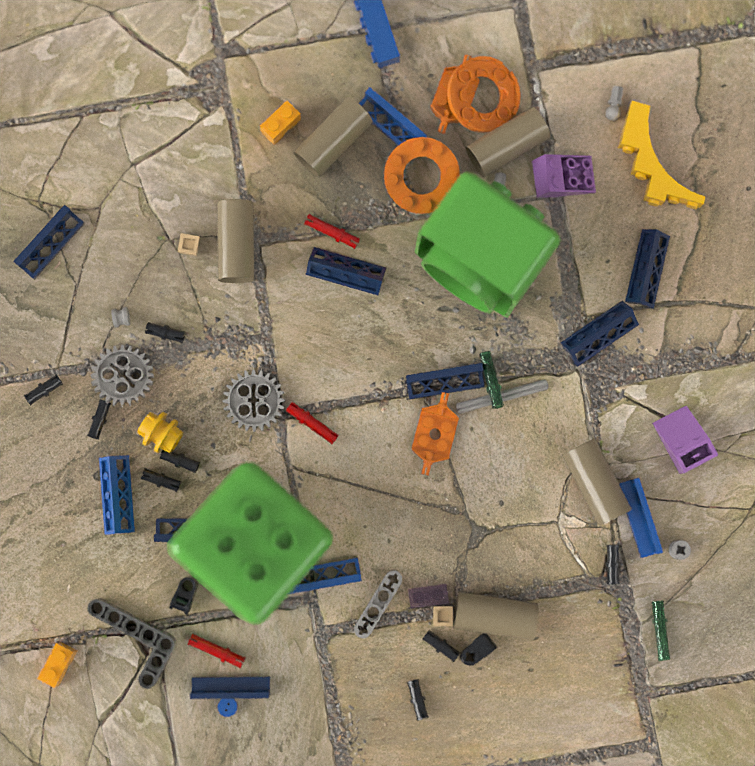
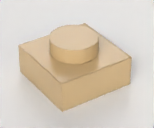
[177,233,200,256]
[433,606,453,626]

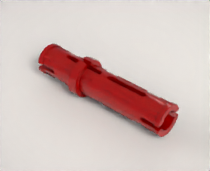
[304,214,360,249]
[286,401,339,445]
[187,633,246,669]

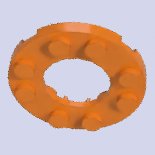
[447,56,520,133]
[384,137,460,214]

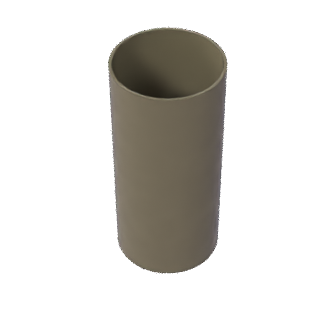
[293,97,373,178]
[465,107,551,178]
[217,199,254,283]
[562,438,632,526]
[453,592,539,641]

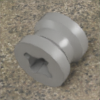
[111,307,131,328]
[669,540,691,560]

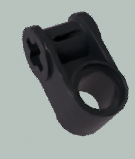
[169,576,198,615]
[460,633,497,666]

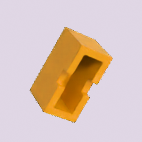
[260,100,301,145]
[37,642,78,688]

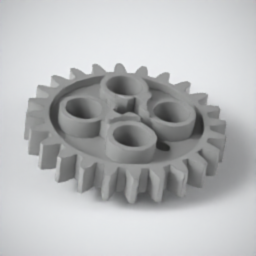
[90,345,154,407]
[223,369,285,432]

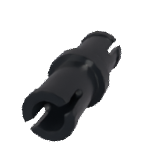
[145,322,185,343]
[24,374,63,406]
[87,400,111,440]
[160,450,200,473]
[141,468,181,492]
[605,545,621,584]
[422,629,461,663]
[407,679,429,721]

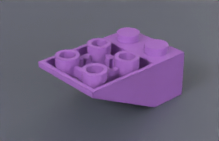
[532,154,596,198]
[652,406,718,474]

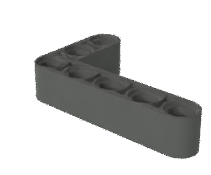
[87,599,177,689]

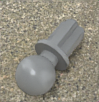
[606,86,624,121]

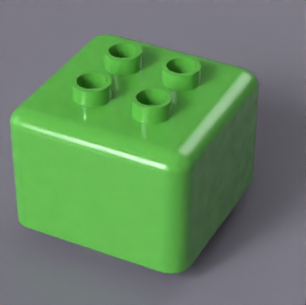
[415,172,560,318]
[167,462,333,624]

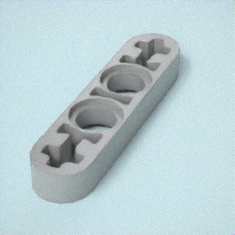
[354,570,402,638]

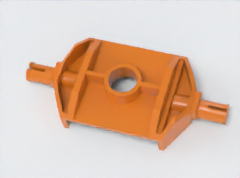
[430,55,480,134]
[411,392,459,476]

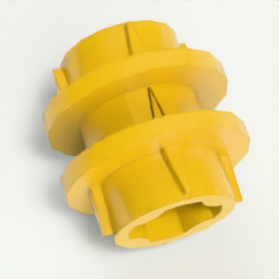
[137,412,184,453]

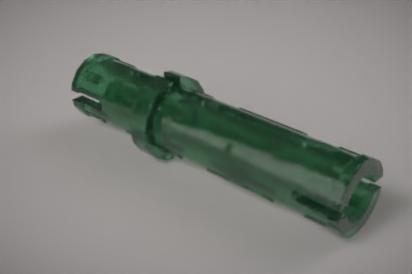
[479,351,504,409]
[651,600,671,661]

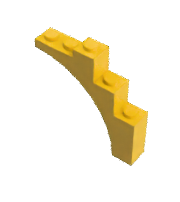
[618,101,705,209]

